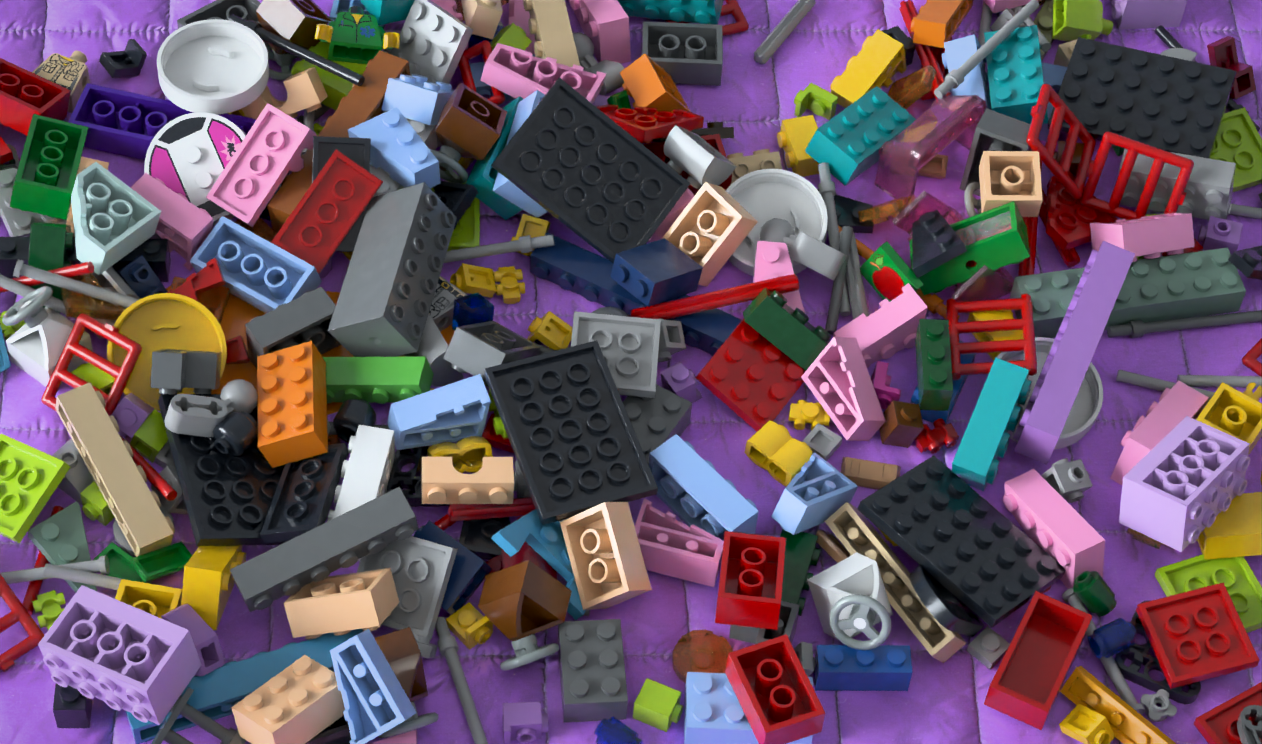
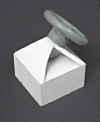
[2,286,93,387]
[807,553,893,650]

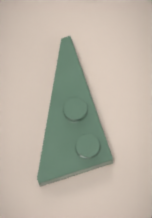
[28,501,97,593]

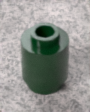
[1073,571,1117,617]

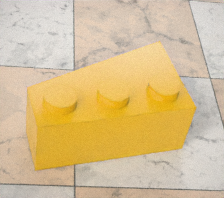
[830,29,907,108]
[181,546,246,630]

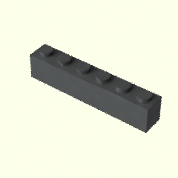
[230,487,419,612]

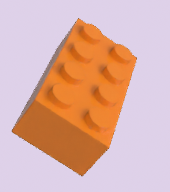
[257,341,328,468]

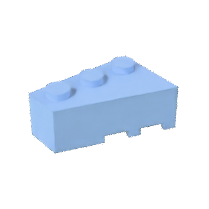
[387,374,491,450]
[771,452,858,535]

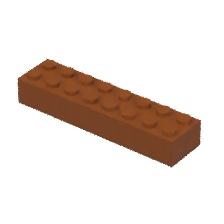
[267,50,410,237]

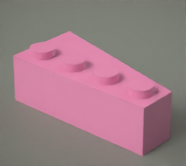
[568,0,631,64]
[480,43,606,104]
[1110,380,1209,485]
[1003,469,1105,589]

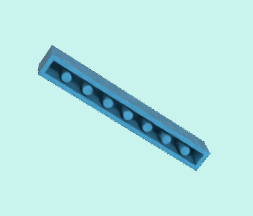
[125,629,363,744]

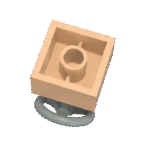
[964,151,1043,218]

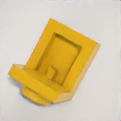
[511,214,551,256]

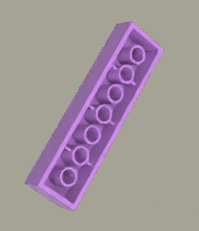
[1013,241,1135,465]

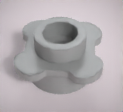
[1140,689,1177,722]

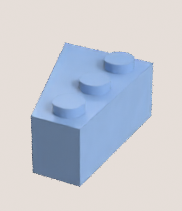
[942,34,991,124]
[348,107,441,188]
[330,629,417,744]

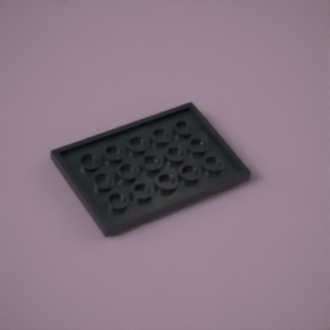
[1048,37,1236,159]
[491,77,691,264]
[484,340,658,525]
[158,394,287,546]
[857,455,1066,628]

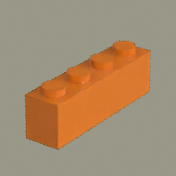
[910,0,974,48]

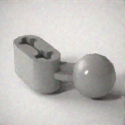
[573,32,625,95]
[760,218,847,281]
[164,379,258,437]

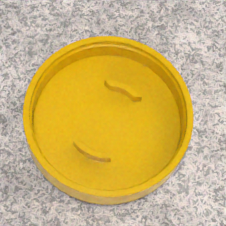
[107,293,227,411]

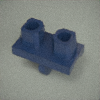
[117,255,168,299]

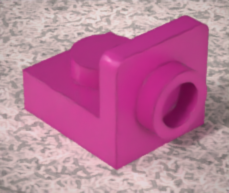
[871,361,901,409]

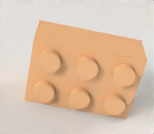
[662,182,758,287]
[560,502,652,610]
[283,568,399,640]
[231,655,345,744]

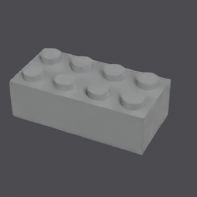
[1119,149,1236,220]

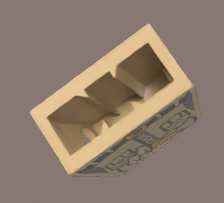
[32,50,90,113]

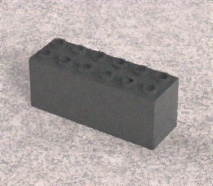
[328,182,457,357]

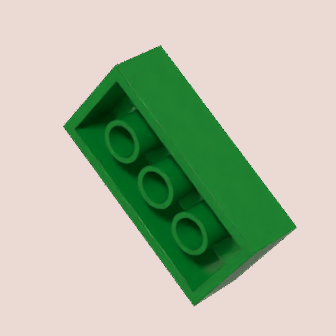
[9,114,88,220]

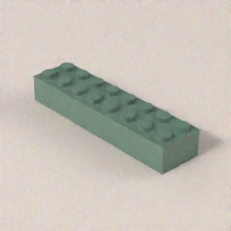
[1010,247,1246,338]

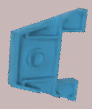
[491,509,585,620]

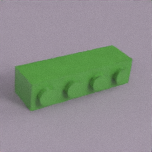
[323,356,434,404]

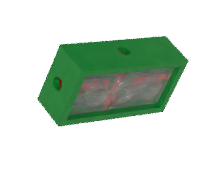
[910,201,1030,295]

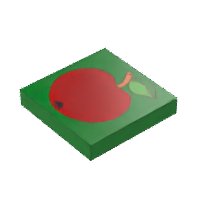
[860,241,923,302]

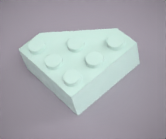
[71,162,162,275]

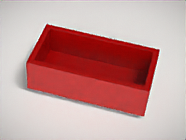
[984,591,1093,730]

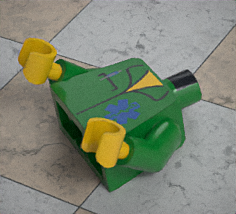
[314,6,400,64]

